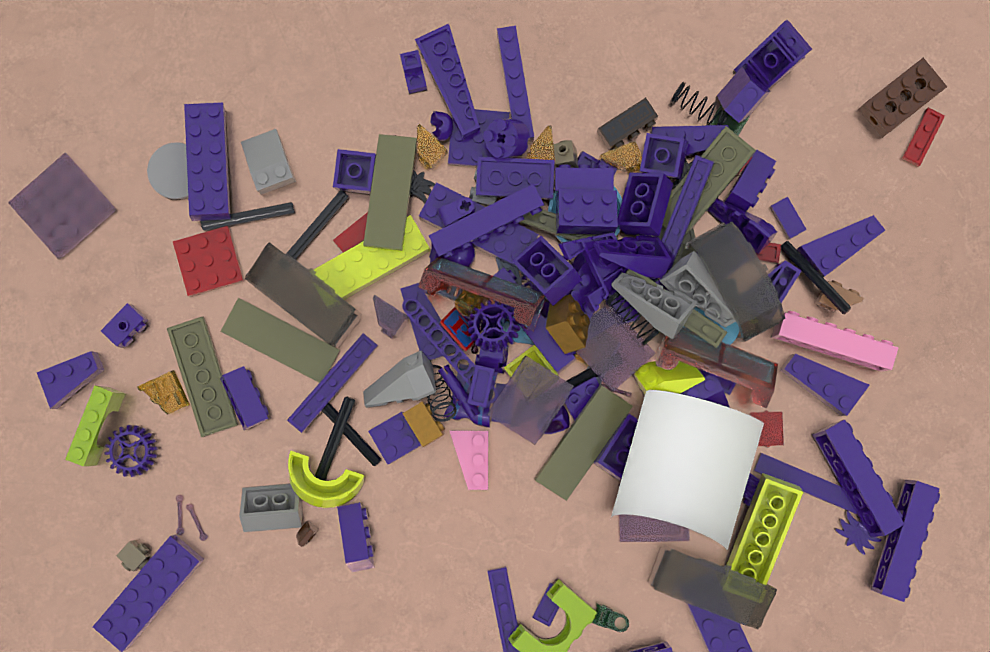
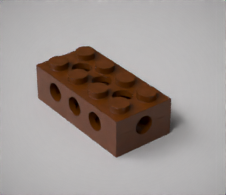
[859,57,947,138]

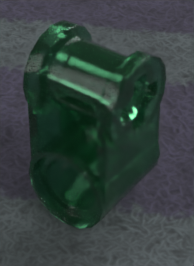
[592,603,629,632]

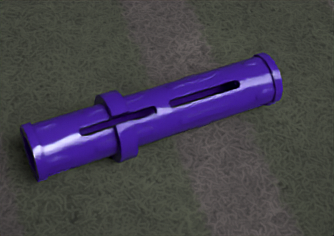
[438,364,480,420]

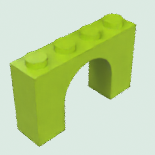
[65,385,125,467]
[508,579,597,652]

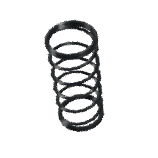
[670,81,729,125]
[606,291,660,346]
[427,365,457,422]

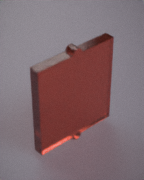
[750,410,784,448]

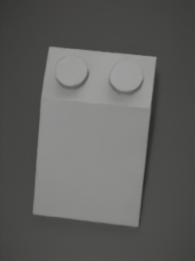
[241,129,296,195]

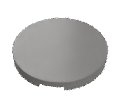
[147,142,188,199]

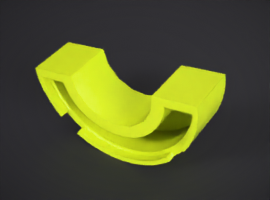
[288,451,364,508]

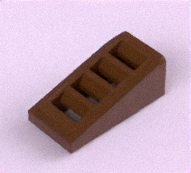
[296,521,319,547]

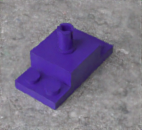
[734,20,812,89]

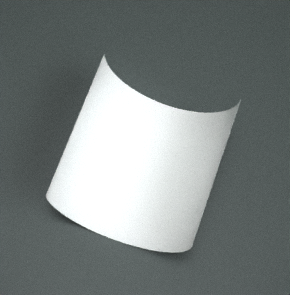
[610,390,764,550]

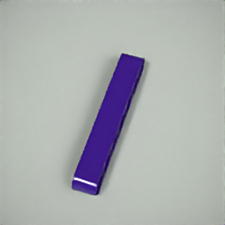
[402,297,498,403]

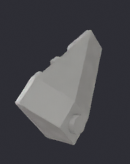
[660,251,740,327]
[612,273,698,339]
[363,351,436,408]

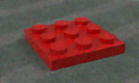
[173,226,244,297]

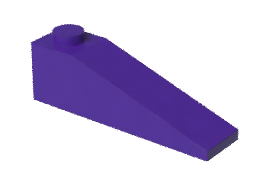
[707,198,778,254]
[593,235,672,278]

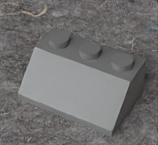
[239,484,303,532]

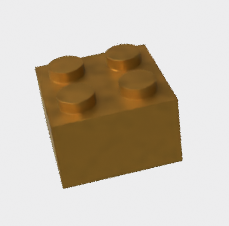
[546,294,590,354]
[402,401,445,447]

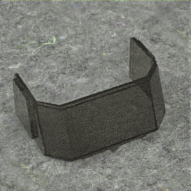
[685,222,786,342]
[245,242,361,347]
[648,544,777,629]

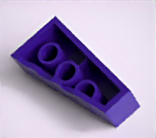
[797,215,885,277]

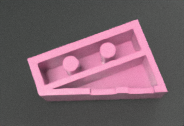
[450,431,488,490]

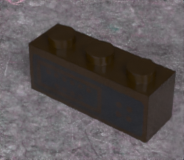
[597,97,658,151]

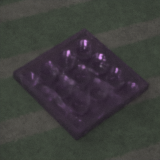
[8,152,117,259]

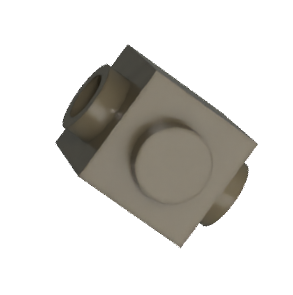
[553,140,578,168]
[116,540,151,572]

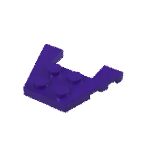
[558,232,628,312]

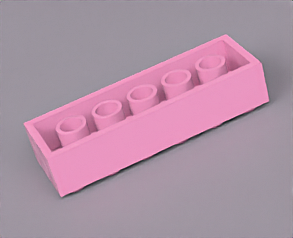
[771,311,898,372]

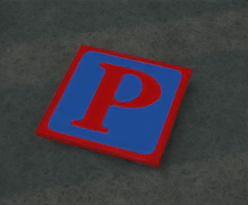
[439,307,476,351]

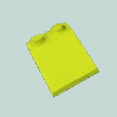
[632,358,705,395]

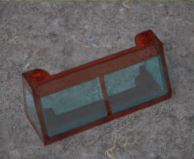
[418,257,546,332]
[655,327,778,408]

